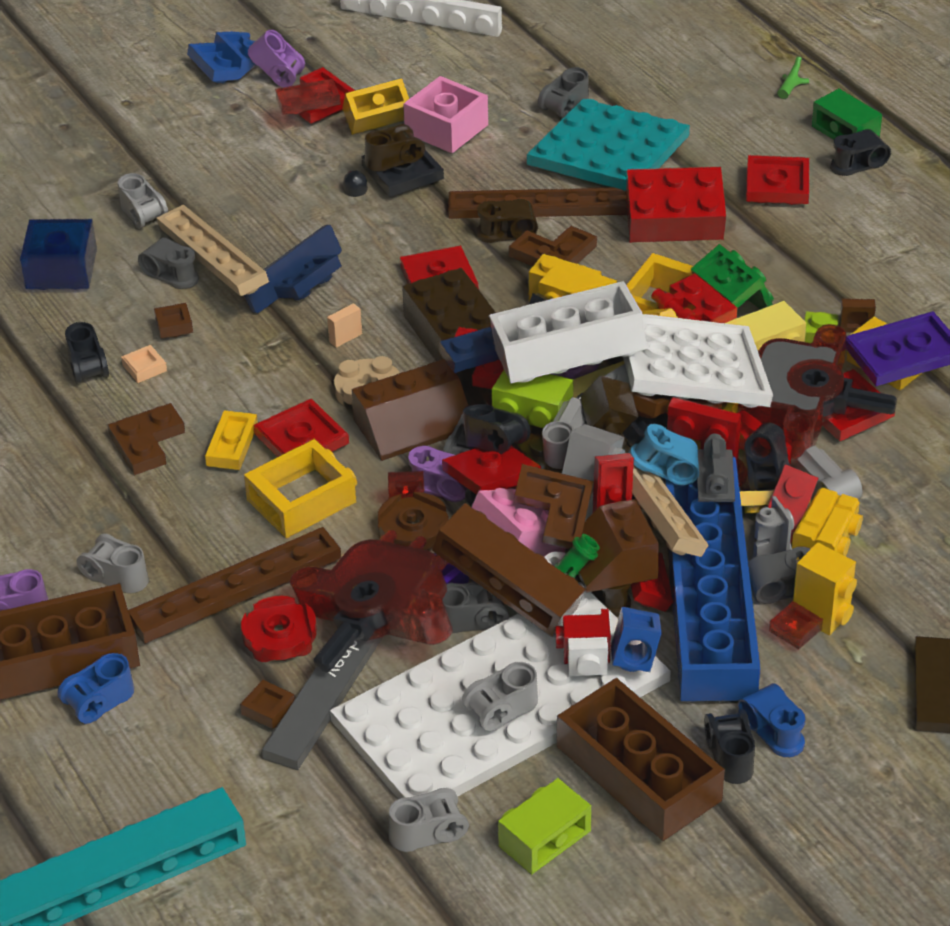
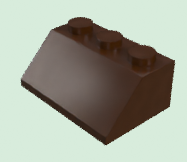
[351,359,469,461]

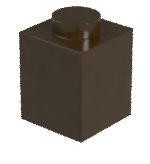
[580,375,638,435]

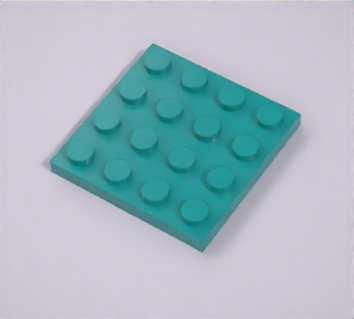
[527,99,690,191]

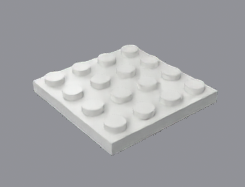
[623,314,773,408]

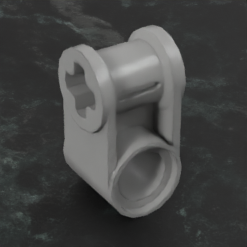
[118,173,168,229]
[76,533,149,593]
[462,662,538,731]
[389,788,469,852]

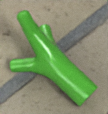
[777,56,809,99]

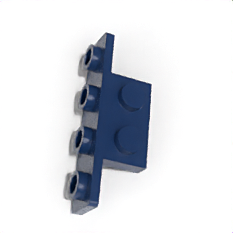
[244,225,342,313]

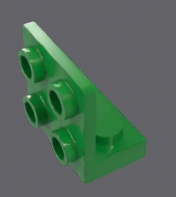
[691,244,774,310]

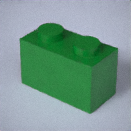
[812,88,882,140]

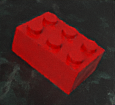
[626,167,726,243]

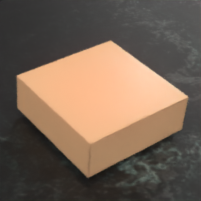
[327,303,362,348]
[121,345,167,383]

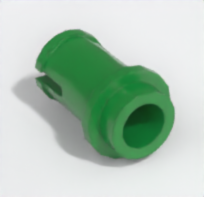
[554,534,600,579]

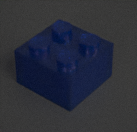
[20,219,97,290]

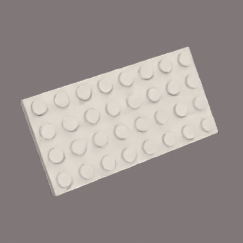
[330,582,671,803]

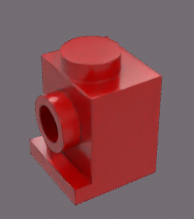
[555,609,611,664]

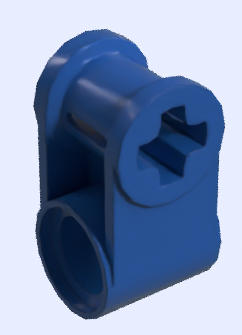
[58,653,134,724]
[738,683,805,757]

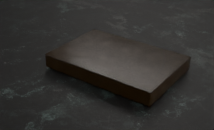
[914,636,950,733]

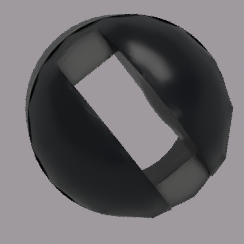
[343,170,368,197]

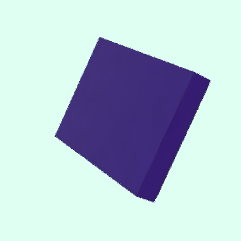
[843,311,950,386]

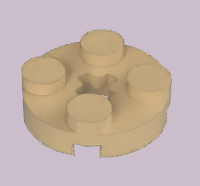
[334,356,400,408]

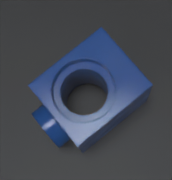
[611,607,662,672]

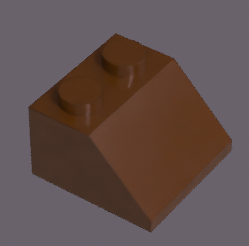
[566,499,659,593]

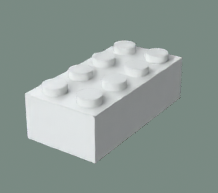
[489,281,647,383]

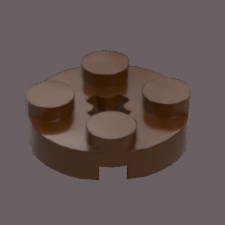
[378,492,449,555]

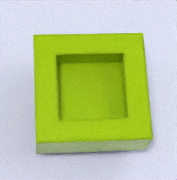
[805,311,839,346]

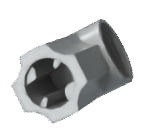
[542,397,588,469]
[796,446,863,499]

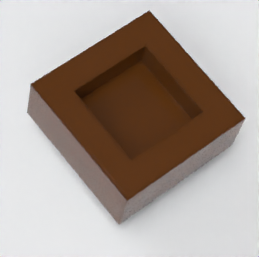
[839,299,876,333]
[154,303,193,339]
[240,679,295,729]

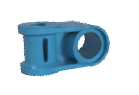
[628,424,699,485]

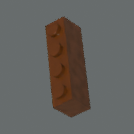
[432,503,586,637]

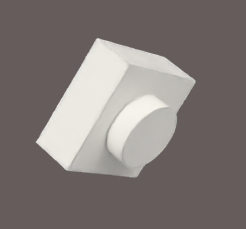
[568,637,608,676]

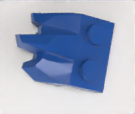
[187,31,257,83]

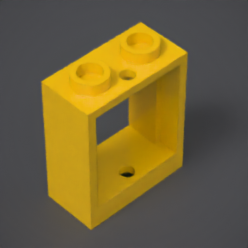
[626,253,693,311]
[244,439,357,539]

